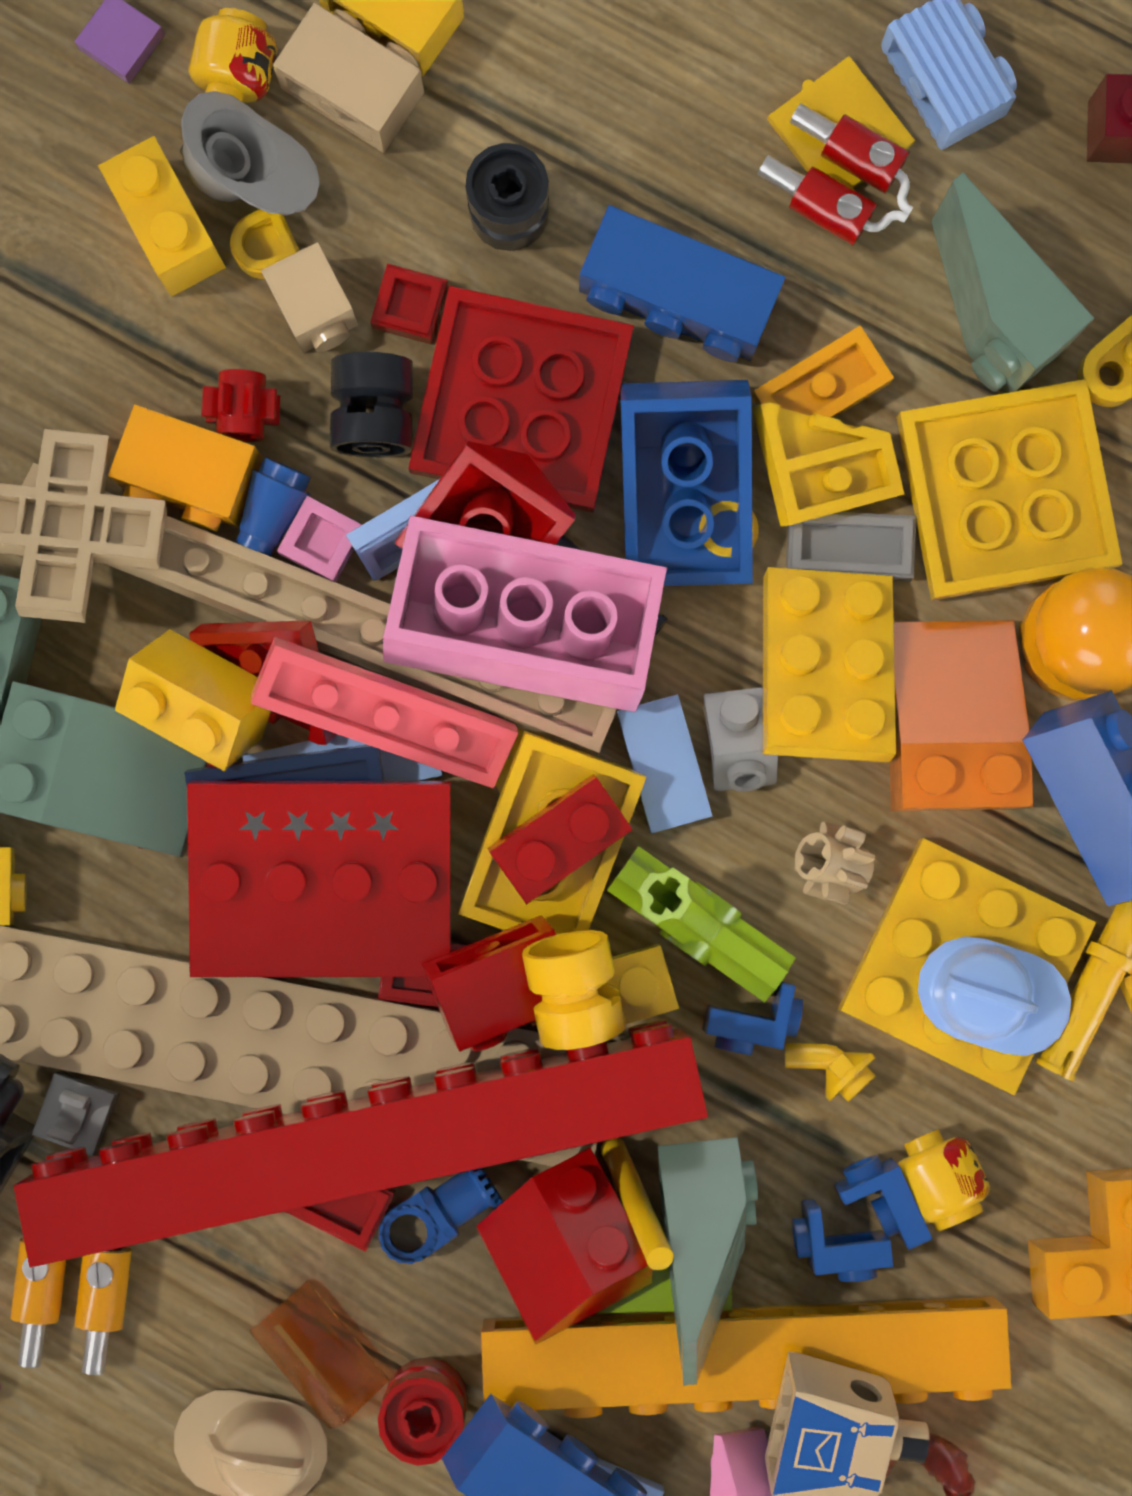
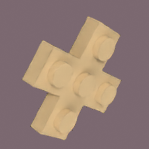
[0,429,167,623]

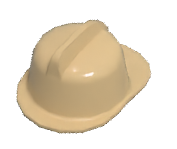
[174,1390,327,1496]

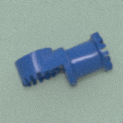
[379,1168,504,1264]

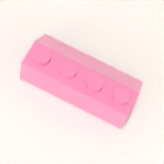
[383,516,667,712]

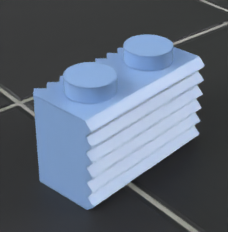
[881,0,1017,150]

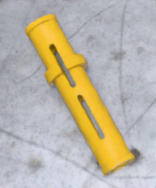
[1035,900,1132,1082]

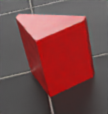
[395,441,576,549]

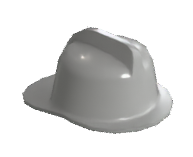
[180,91,320,215]

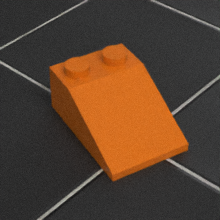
[890,620,1033,811]

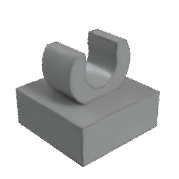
[32,1071,120,1156]

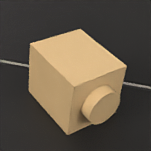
[261,242,358,353]

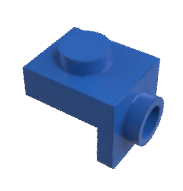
[702,982,803,1055]
[792,1199,894,1282]

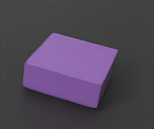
[74,0,165,84]

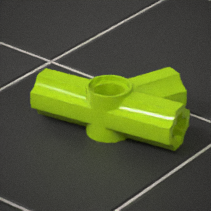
[607,846,796,1003]

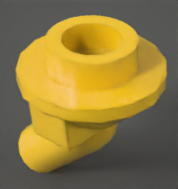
[785,1043,876,1102]

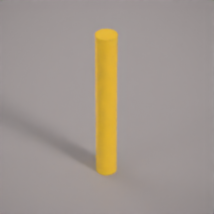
[600,1138,674,1270]

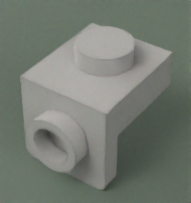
[704,687,778,792]

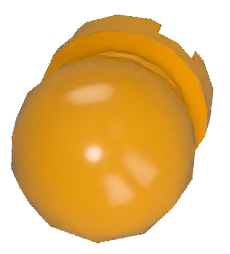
[1019,567,1132,701]

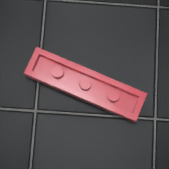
[251,637,519,789]

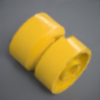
[522,930,626,1050]

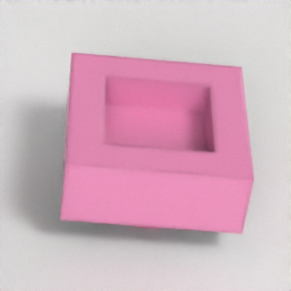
[277,496,362,582]

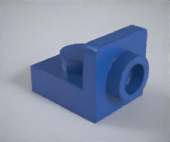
[834,1155,932,1250]

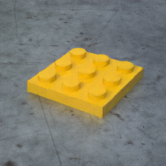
[896,379,1123,601]
[838,838,1096,1096]

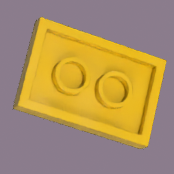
[763,567,896,763]
[457,730,647,935]

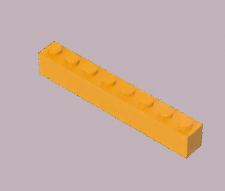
[481,1296,1012,1418]

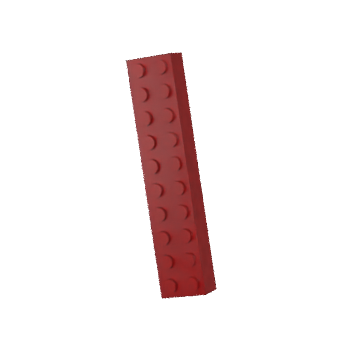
[13,1020,708,1268]

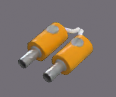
[10,1238,132,1375]

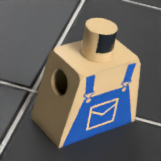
[765,1351,929,1496]

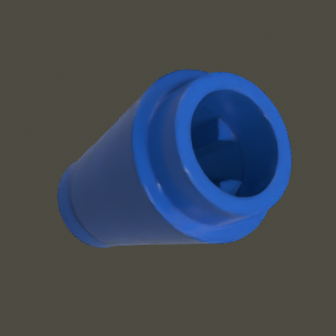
[236,457,311,556]

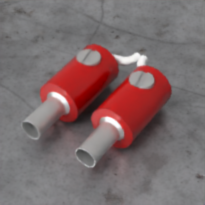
[758,103,913,246]

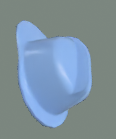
[918,936,1071,1056]

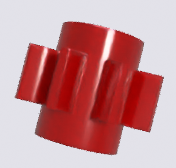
[201,369,281,442]

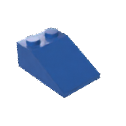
[621,380,753,586]

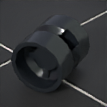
[465,143,549,251]
[330,352,413,458]

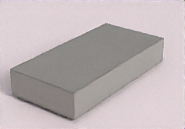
[786,512,916,581]

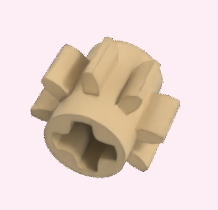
[794,821,875,905]

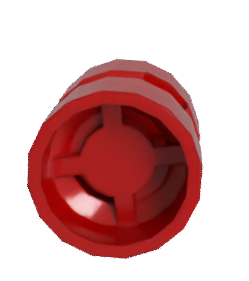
[377,1357,468,1466]

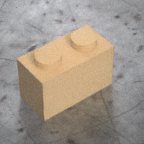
[273,3,424,153]

